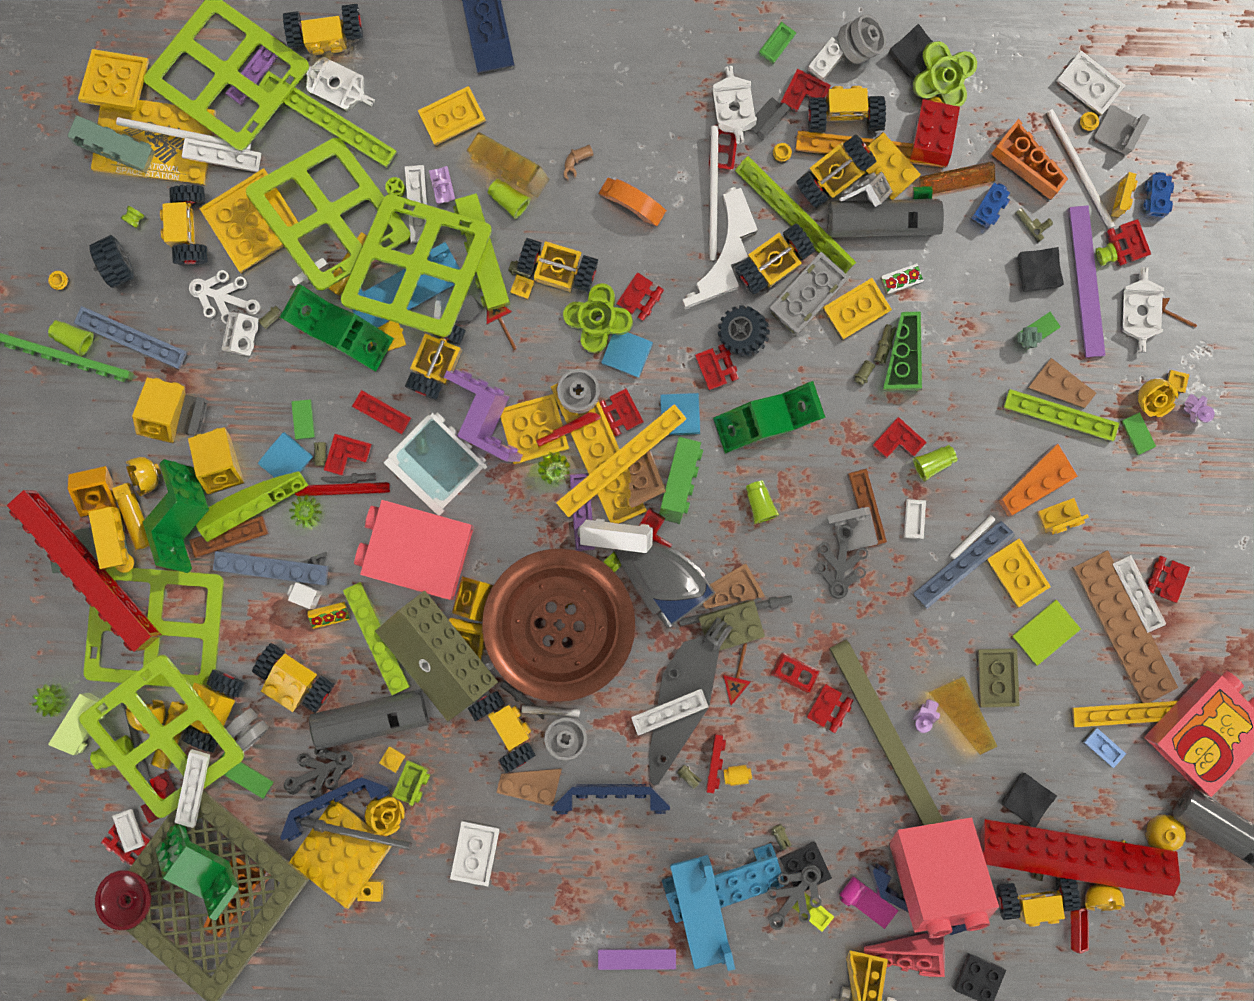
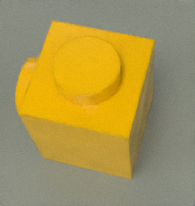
[357,879,384,902]

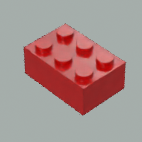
[910,99,960,167]

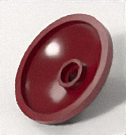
[95,870,151,930]

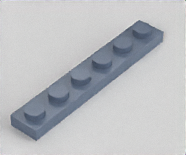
[74,306,187,370]
[913,521,1015,609]
[213,551,329,585]

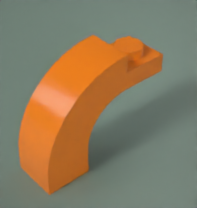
[598,178,667,226]

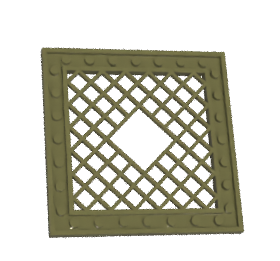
[126,789,309,1001]

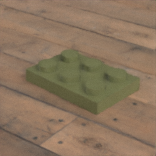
[698,599,765,651]
[977,648,1020,708]

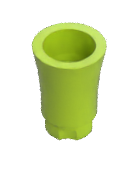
[487,178,531,219]
[48,320,94,357]
[913,445,958,482]
[746,480,780,524]
[90,735,134,770]

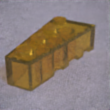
[467,132,550,198]
[928,675,998,755]

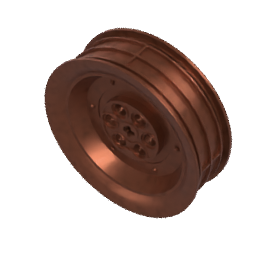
[482,548,635,702]

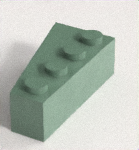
[67,115,155,173]

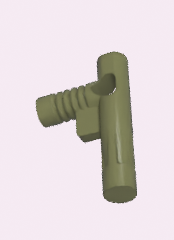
[1016,208,1053,242]

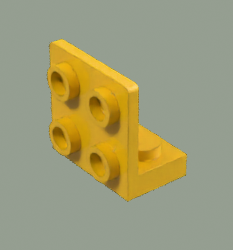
[1037,498,1089,535]

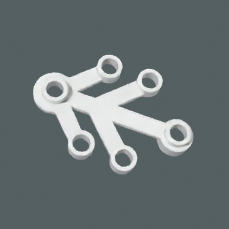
[189,270,261,324]

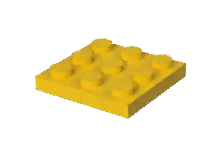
[78,49,149,111]
[500,394,569,465]

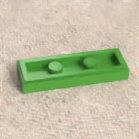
[221,752,274,799]

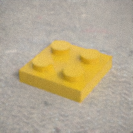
[1110,172,1138,218]

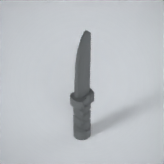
[321,473,376,483]
[500,680,545,719]

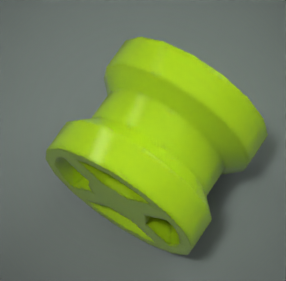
[385,177,406,197]
[120,205,145,229]
[1095,243,1117,266]
[603,551,622,573]

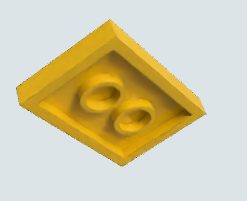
[418,86,486,146]
[866,132,921,200]
[823,278,892,340]
[987,538,1051,608]

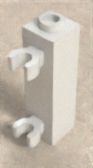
[578,519,652,553]

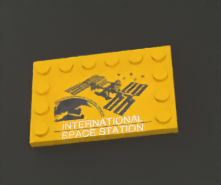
[91,100,216,186]

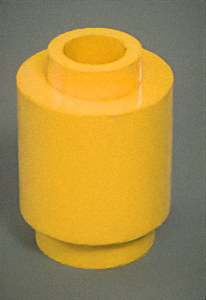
[724,765,752,786]

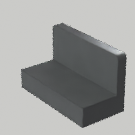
[751,97,790,140]
[176,395,208,436]

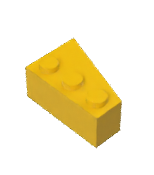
[88,507,129,569]
[846,950,888,1001]

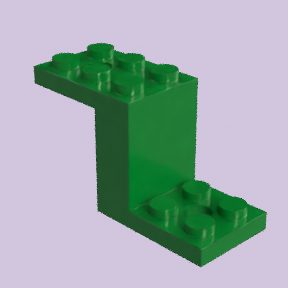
[279,284,394,372]
[713,381,826,454]
[143,459,209,573]
[156,823,239,921]

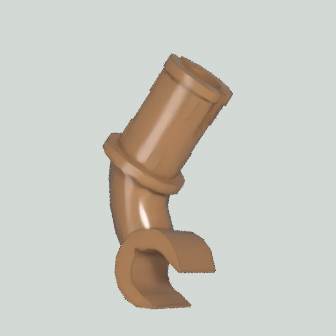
[563,145,593,181]

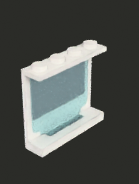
[383,412,487,516]

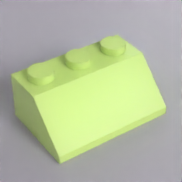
[48,693,107,755]

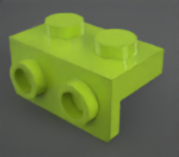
[392,760,430,806]

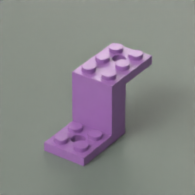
[444,369,523,462]

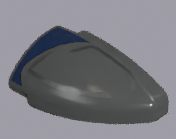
[615,541,715,629]

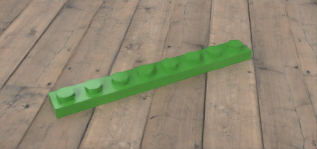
[0,333,134,382]

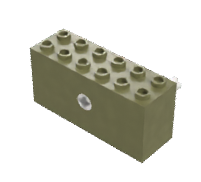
[375,591,498,722]

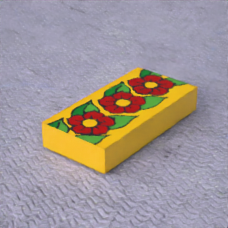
[307,602,350,629]

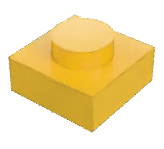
[510,274,535,300]
[1167,370,1190,393]
[379,746,406,773]

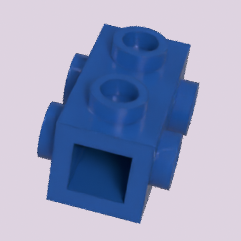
[1143,172,1174,217]
[971,183,1010,228]

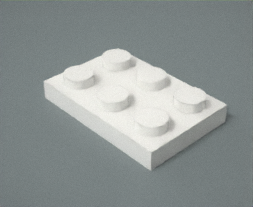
[1056,51,1126,116]
[450,821,500,886]

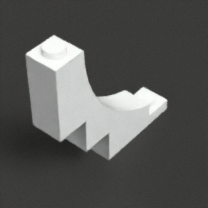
[682,187,758,309]

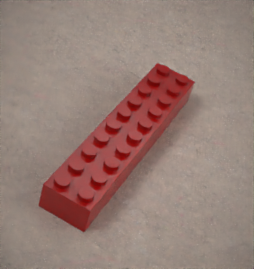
[7,490,162,652]
[980,819,1181,896]

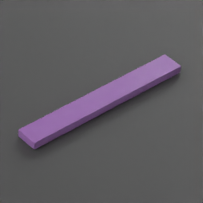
[1068,205,1105,358]

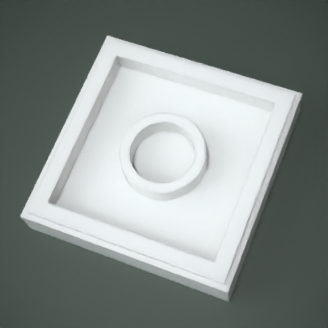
[292,258,330,286]

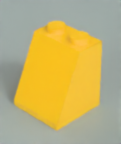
[132,377,186,443]
[188,427,244,494]

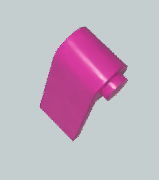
[839,876,899,929]

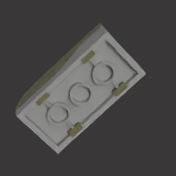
[769,252,849,335]

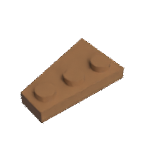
[1027,358,1096,409]
[629,450,666,508]
[703,564,765,609]
[496,768,562,806]

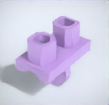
[429,166,455,205]
[1184,394,1215,423]
[912,699,940,733]

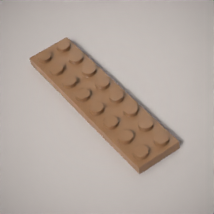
[1072,550,1178,703]

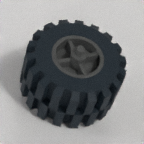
[89,235,134,288]
[718,305,770,357]

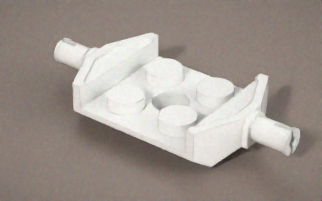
[306,57,375,112]
[713,66,757,144]
[1123,267,1164,352]

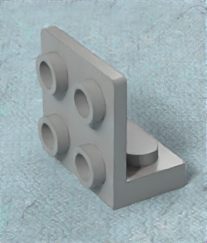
[1094,105,1150,156]
[839,172,893,207]
[827,507,878,551]

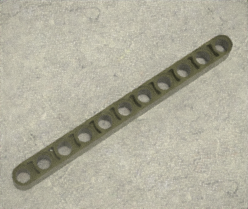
[829,639,944,825]

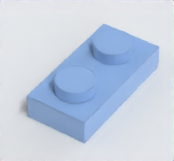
[1083,728,1126,768]

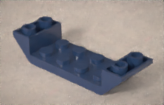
[462,0,515,73]
[280,775,393,842]
[552,784,670,815]
[868,863,967,935]

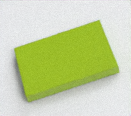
[1012,599,1081,666]

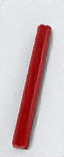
[295,482,390,496]

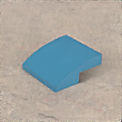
[601,333,653,378]
[660,393,700,435]
[258,432,313,478]

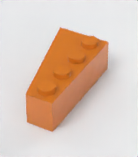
[991,118,1068,200]
[998,444,1078,517]
[204,856,271,937]

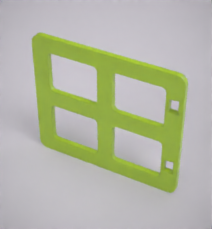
[144,0,309,151]
[246,138,410,291]
[341,194,492,337]
[83,567,224,687]
[79,655,245,818]

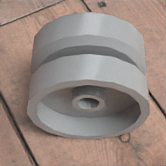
[838,14,886,64]
[557,369,600,414]
[226,708,270,752]
[544,716,587,761]

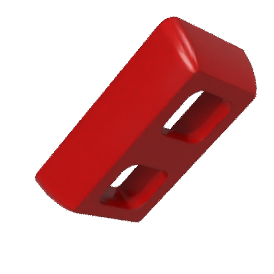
[709,124,737,170]
[771,653,820,693]
[1070,907,1089,954]

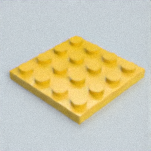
[199,168,298,273]
[289,799,392,909]

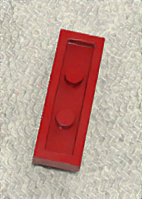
[352,390,412,435]
[706,734,726,794]

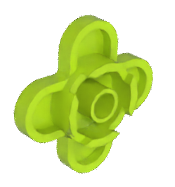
[913,41,977,107]
[563,283,633,353]

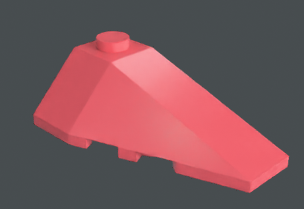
[864,934,945,977]

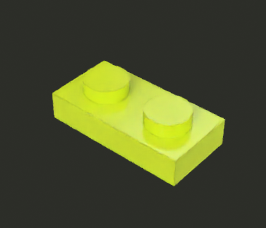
[792,892,834,932]

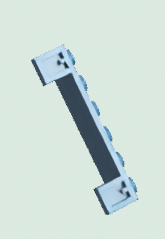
[352,242,460,328]
[661,843,785,923]
[670,855,735,971]

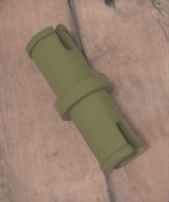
[874,324,897,364]

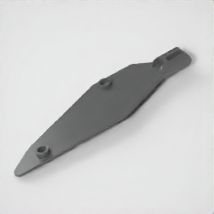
[649,617,733,785]

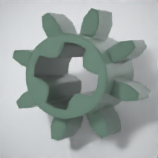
[1018,327,1042,348]

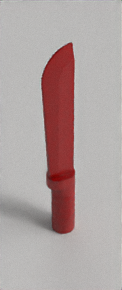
[536,412,601,447]

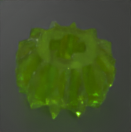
[538,451,570,485]
[289,495,322,528]
[32,684,66,717]

